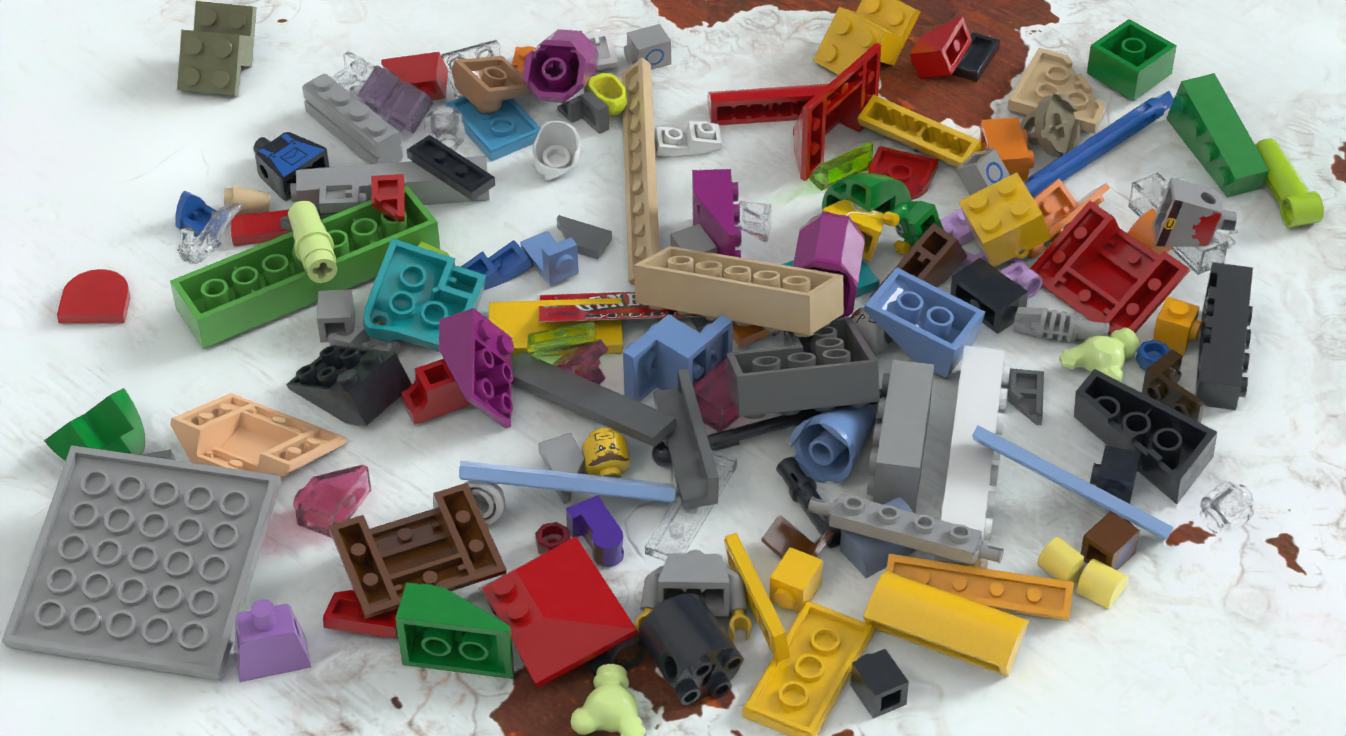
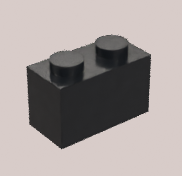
[950,258,1028,334]

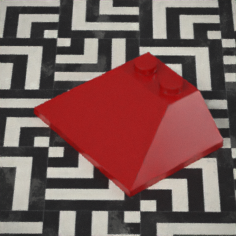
[793,42,881,181]
[1030,200,1190,336]
[479,536,638,688]

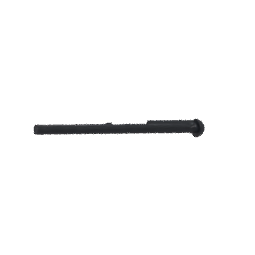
[652,389,887,467]

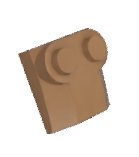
[451,56,533,113]

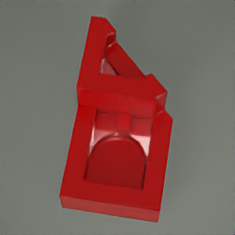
[371,174,405,222]

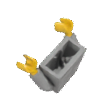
[635,550,752,641]

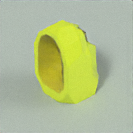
[584,73,627,116]

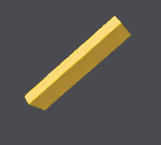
[724,532,790,662]

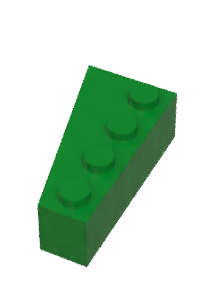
[1166,73,1270,198]

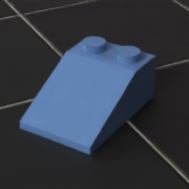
[864,267,985,379]

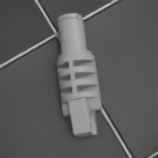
[1014,307,1110,343]

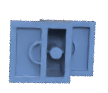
[623,314,733,402]

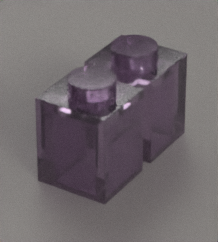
[357,65,433,134]

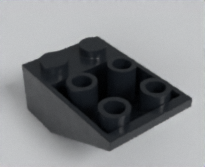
[286,345,412,426]

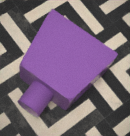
[234,599,311,682]

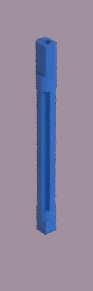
[1024,91,1174,197]

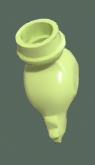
[1059,328,1140,382]
[571,664,646,736]

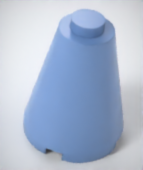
[790,404,876,483]

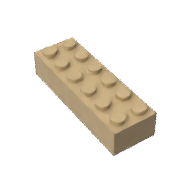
[634,246,844,337]

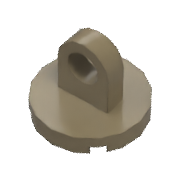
[1020,94,1080,157]

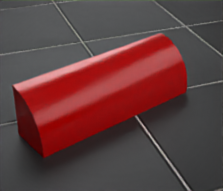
[707,83,829,126]

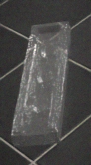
[645,450,737,561]

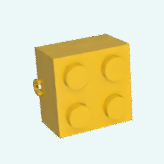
[958,172,1052,267]

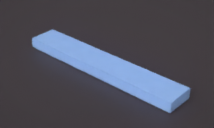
[972,425,1174,540]
[459,461,676,503]

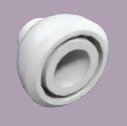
[465,481,505,525]

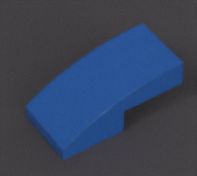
[461,240,533,290]

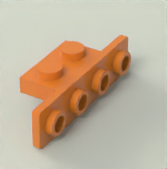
[1018,178,1110,259]

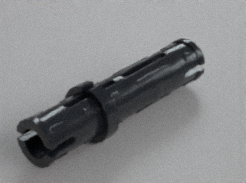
[776,457,841,548]

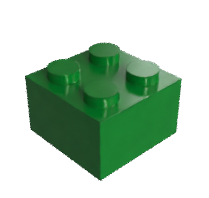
[1087,19,1177,101]

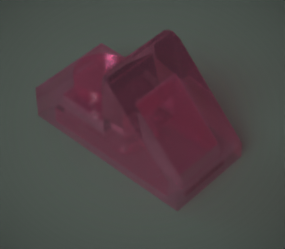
[552,339,608,385]

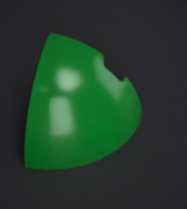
[822,173,911,214]
[44,388,145,461]

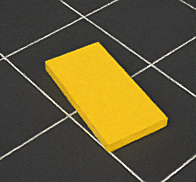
[489,298,623,357]
[742,601,875,736]

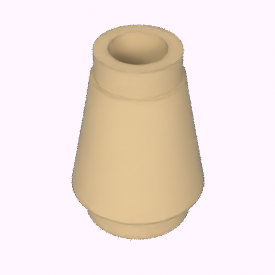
[224,185,270,216]

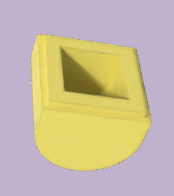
[1037,536,1084,585]
[1076,559,1128,609]

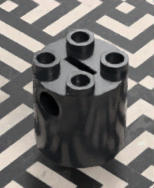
[638,594,744,705]

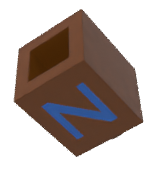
[1081,511,1140,570]

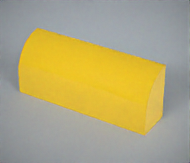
[863,571,1029,677]

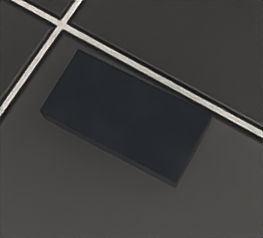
[952,32,1000,82]

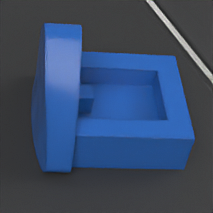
[175,191,228,243]

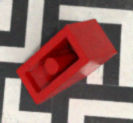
[910,16,972,78]
[381,52,448,102]

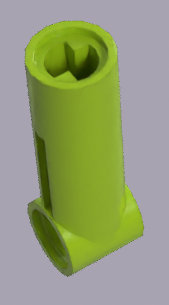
[1255,138,1324,228]

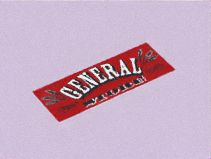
[539,292,704,322]

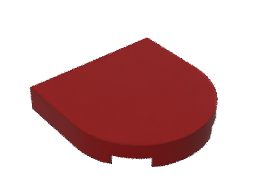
[868,146,939,200]
[57,269,130,323]

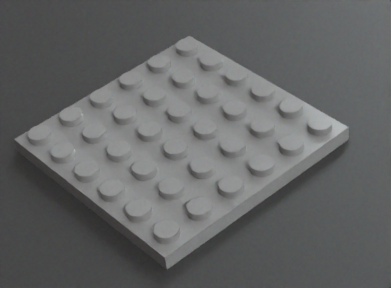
[2,445,281,681]

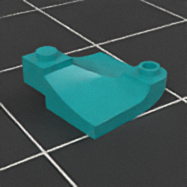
[363,238,486,353]

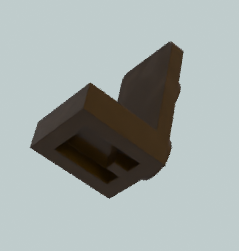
[1142,349,1205,423]

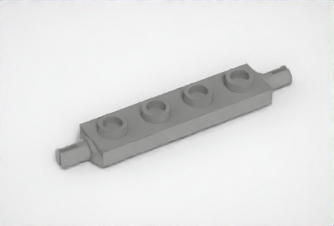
[808,494,1004,564]

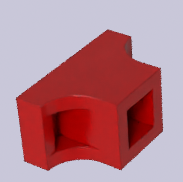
[401,358,472,425]

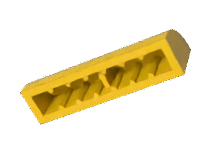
[857,94,982,168]

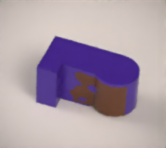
[566,495,624,567]

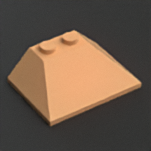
[170,393,347,479]

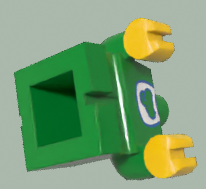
[883,201,944,255]

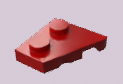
[323,590,398,639]

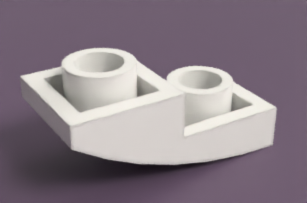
[654,121,722,157]

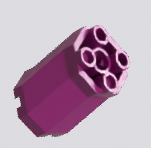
[522,29,599,103]
[793,212,865,318]

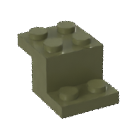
[177,1,257,96]

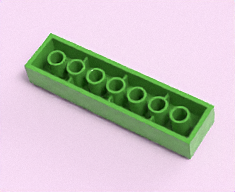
[170,185,440,349]

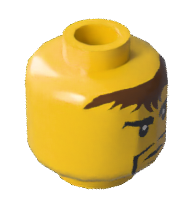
[582,428,631,478]

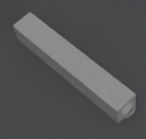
[291,156,490,205]

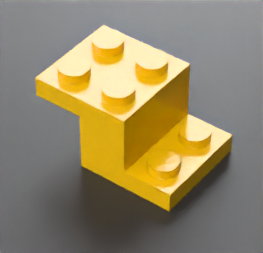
[813,0,920,75]

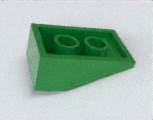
[395,583,515,679]

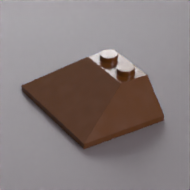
[328,483,507,619]

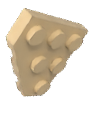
[1007,48,1106,134]

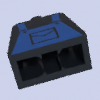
[253,132,329,202]

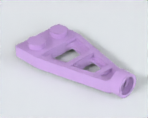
[941,208,1043,298]

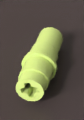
[288,201,337,283]

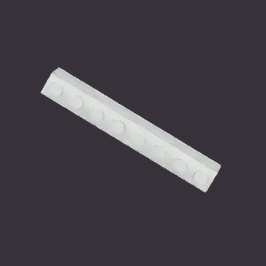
[936,345,1010,568]

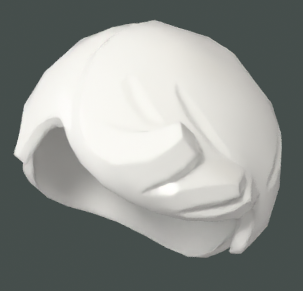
[533,120,581,181]

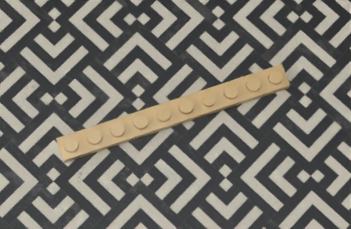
[621,58,660,286]

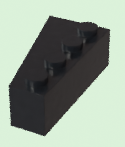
[1195,262,1253,411]
[1074,369,1217,504]

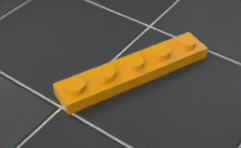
[886,554,1074,621]

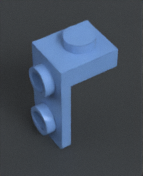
[520,232,579,285]

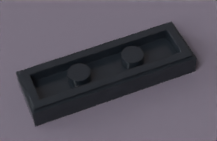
[406,135,495,201]

